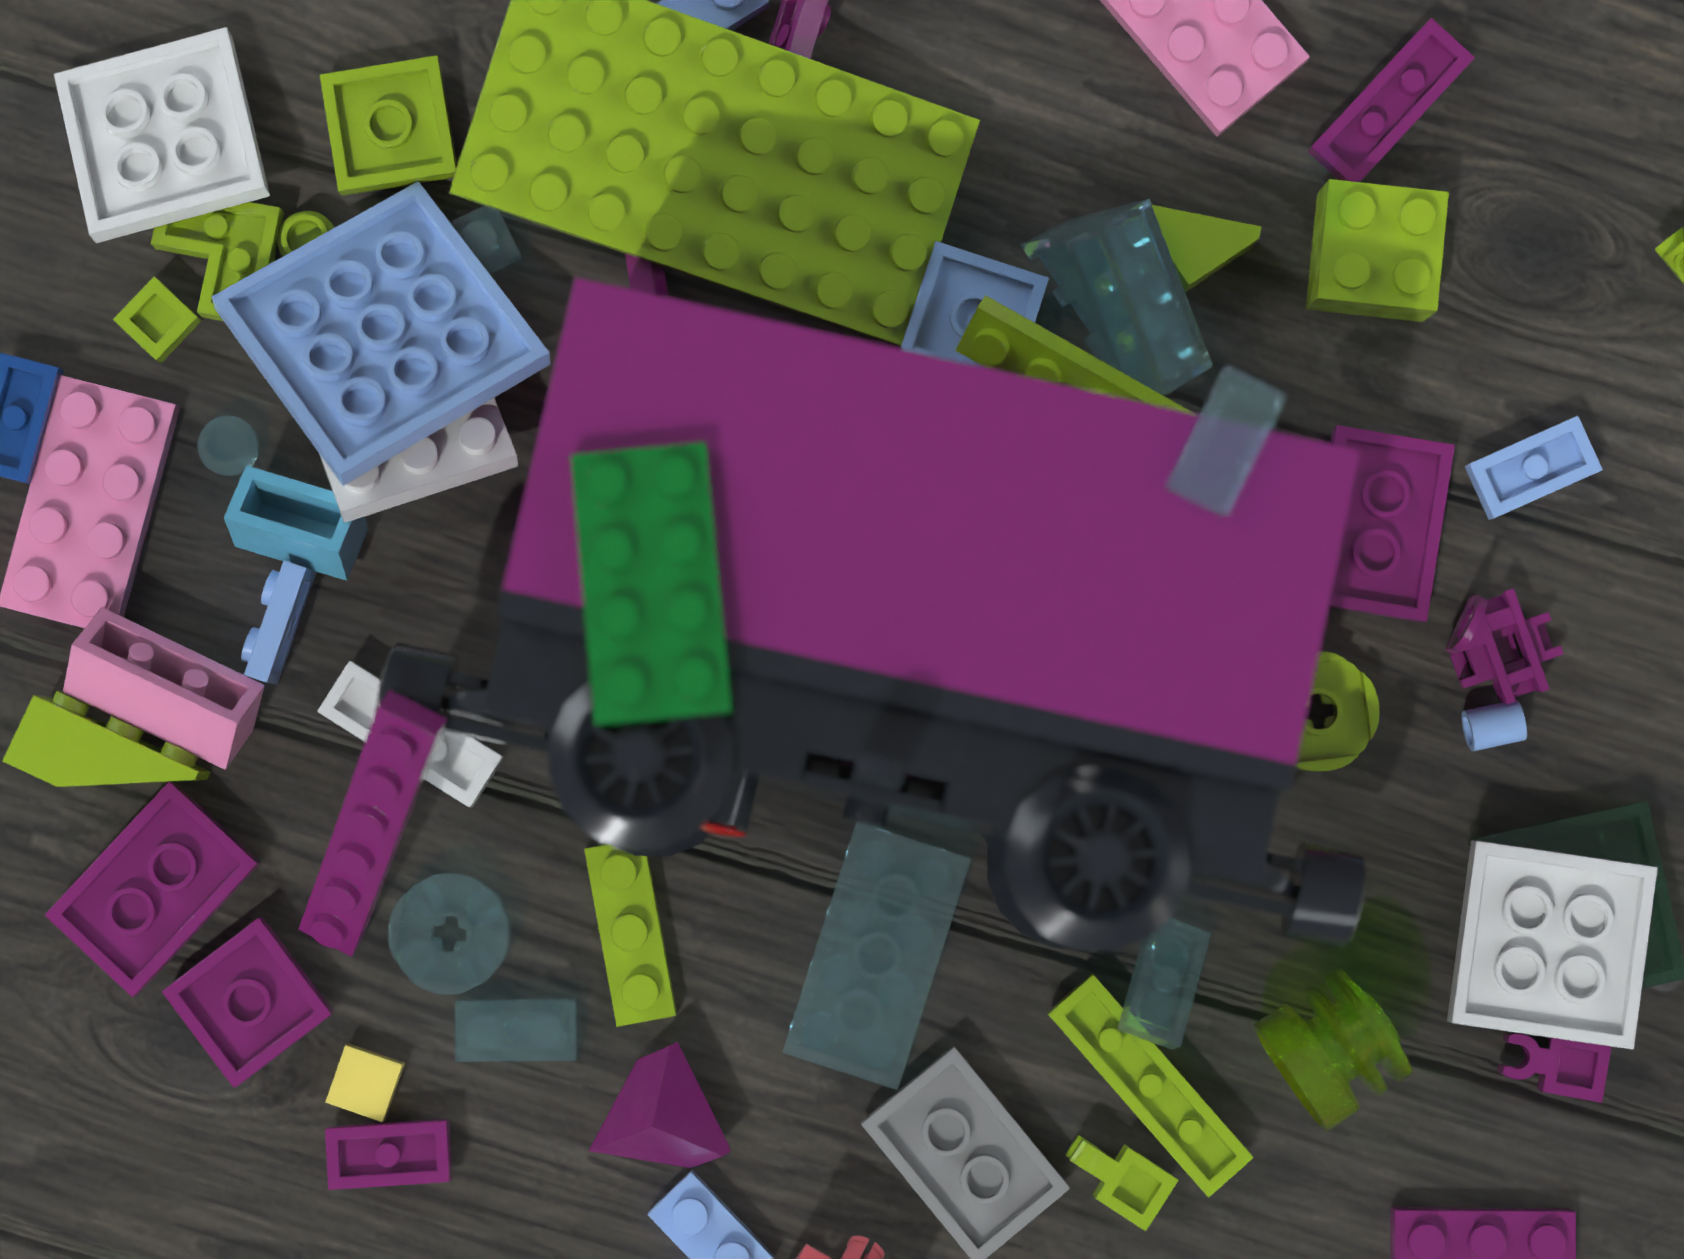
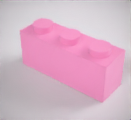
[63,607,265,770]

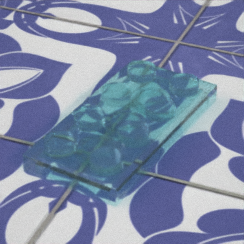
[782,822,971,1090]

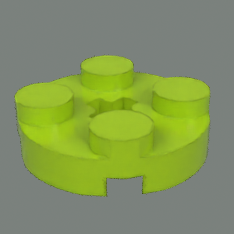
[1296,651,1380,772]

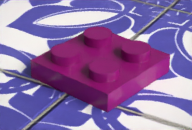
[162,917,335,1088]

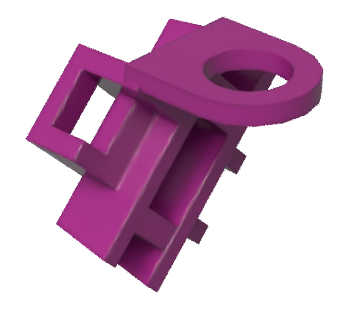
[1445,588,1564,704]

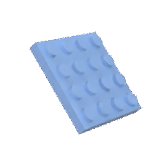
[212,181,550,486]

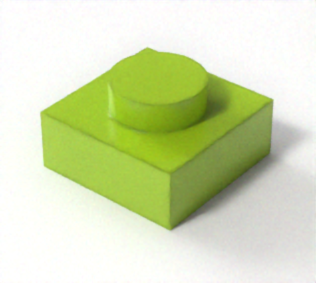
[113,276,202,363]

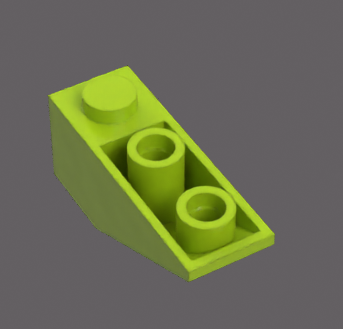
[2,690,210,787]

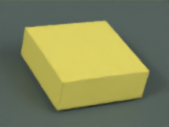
[325,1043,405,1122]

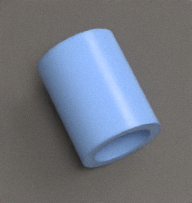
[1462,699,1527,752]

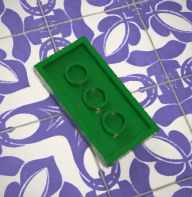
[570,442,732,727]

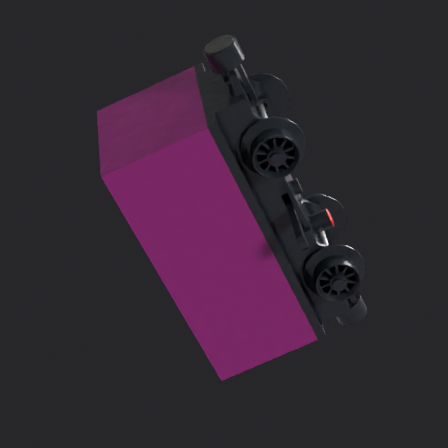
[374,277,1367,951]

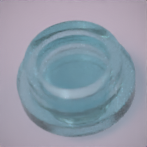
[197,416,259,476]

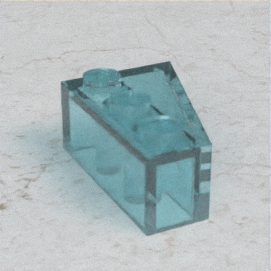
[1020,199,1213,395]

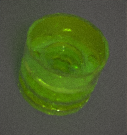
[1253,967,1413,1133]

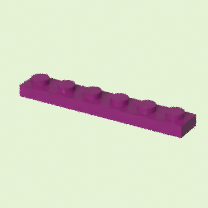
[298,690,447,957]

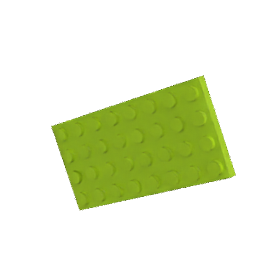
[449,0,980,347]

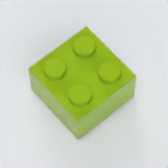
[1306,179,1449,322]

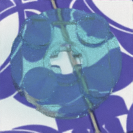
[388,873,511,995]

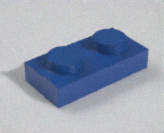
[0,353,64,485]

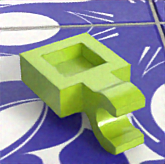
[1065,1135,1179,1231]

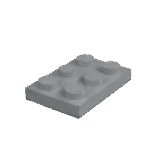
[861,1045,1070,1259]

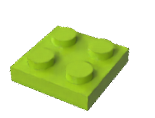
[320,55,457,196]

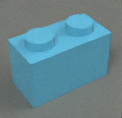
[224,465,369,581]

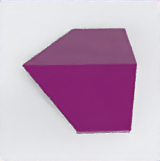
[588,1042,731,1168]

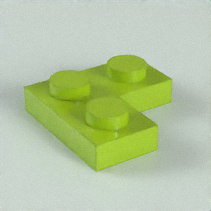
[151,202,284,321]

